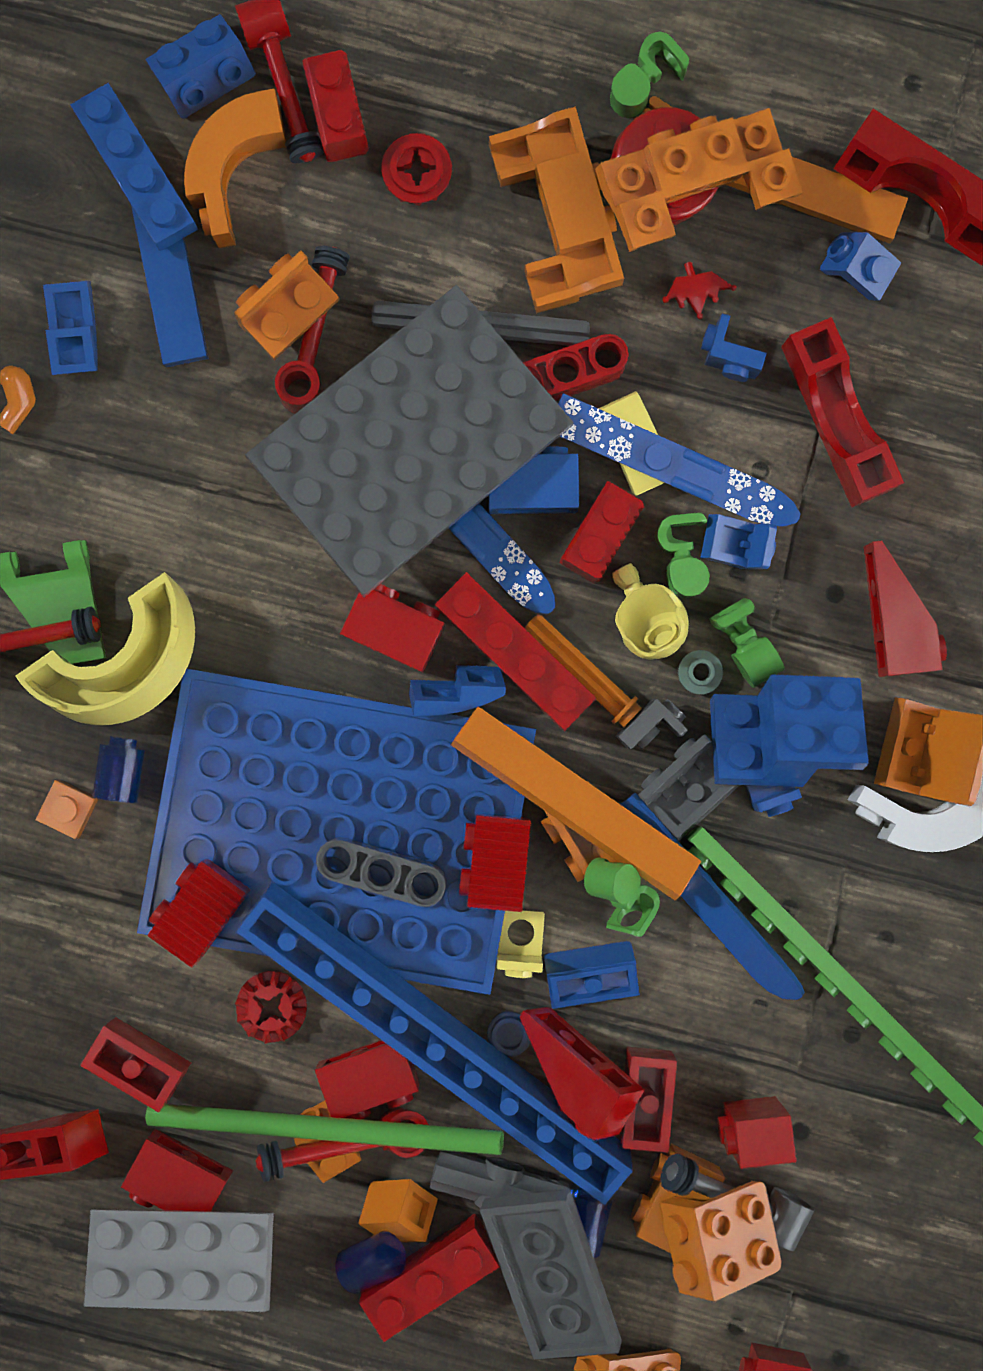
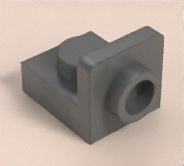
[615,699,688,749]

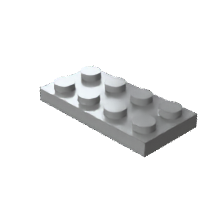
[84,1209,274,1312]

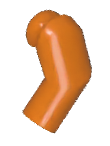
[0,366,36,434]

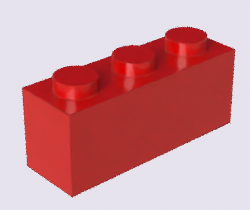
[359,1214,499,1342]

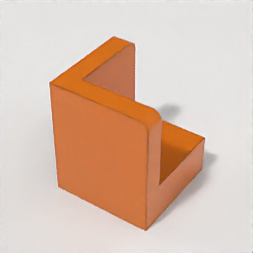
[358,1179,438,1243]

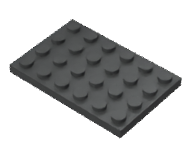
[245,285,574,597]

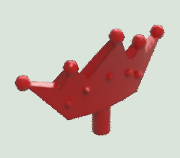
[662,262,737,319]

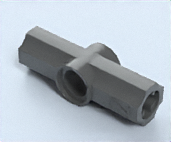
[429,1150,570,1208]

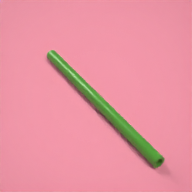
[145,1104,504,1155]

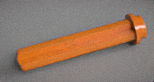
[525,614,642,727]

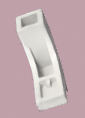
[848,775,983,852]

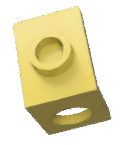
[497,910,545,978]

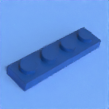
[70,83,198,251]

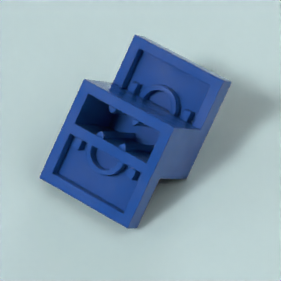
[710,675,869,787]

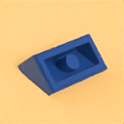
[544,941,640,1009]

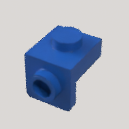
[820,232,901,301]
[701,313,767,382]
[701,514,777,569]

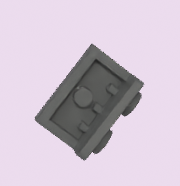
[638,735,740,841]

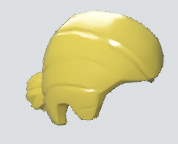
[612,563,689,660]

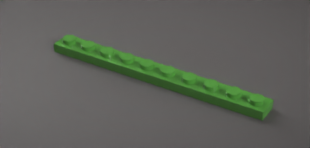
[685,825,983,1147]

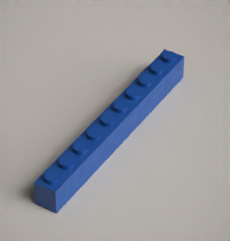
[236,882,633,1205]

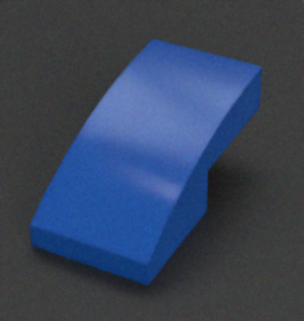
[43,281,98,375]
[409,665,506,716]

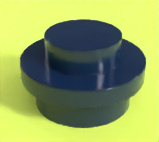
[487,1011,530,1057]

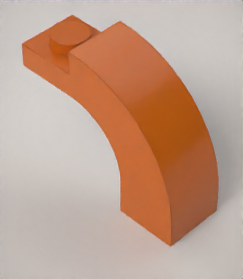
[184,88,287,248]

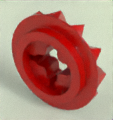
[381,133,452,206]
[235,971,307,1044]

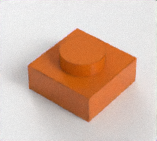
[36,779,99,839]

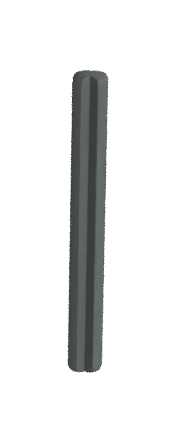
[371,301,590,346]

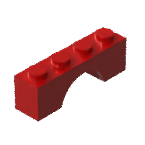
[833,108,983,266]
[781,317,904,508]
[435,572,596,731]

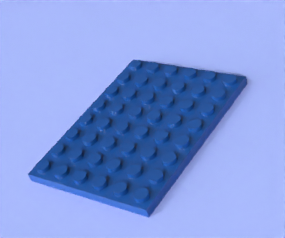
[137,669,536,995]

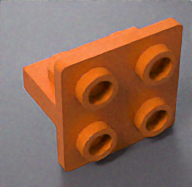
[234,251,339,361]

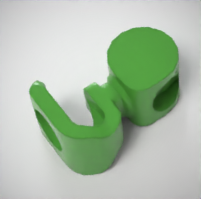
[610,32,689,118]
[654,513,710,598]
[709,598,785,688]
[584,857,660,937]

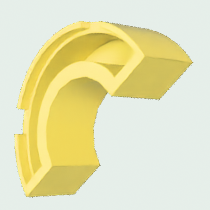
[16,572,195,725]

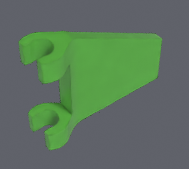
[0,540,106,664]

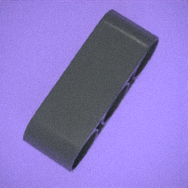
[316,837,447,907]

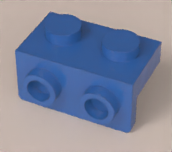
[145,14,256,119]

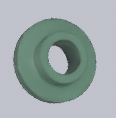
[678,650,723,694]

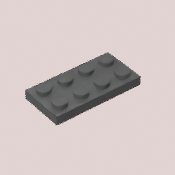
[480,1189,622,1360]

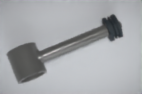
[661,1153,815,1251]

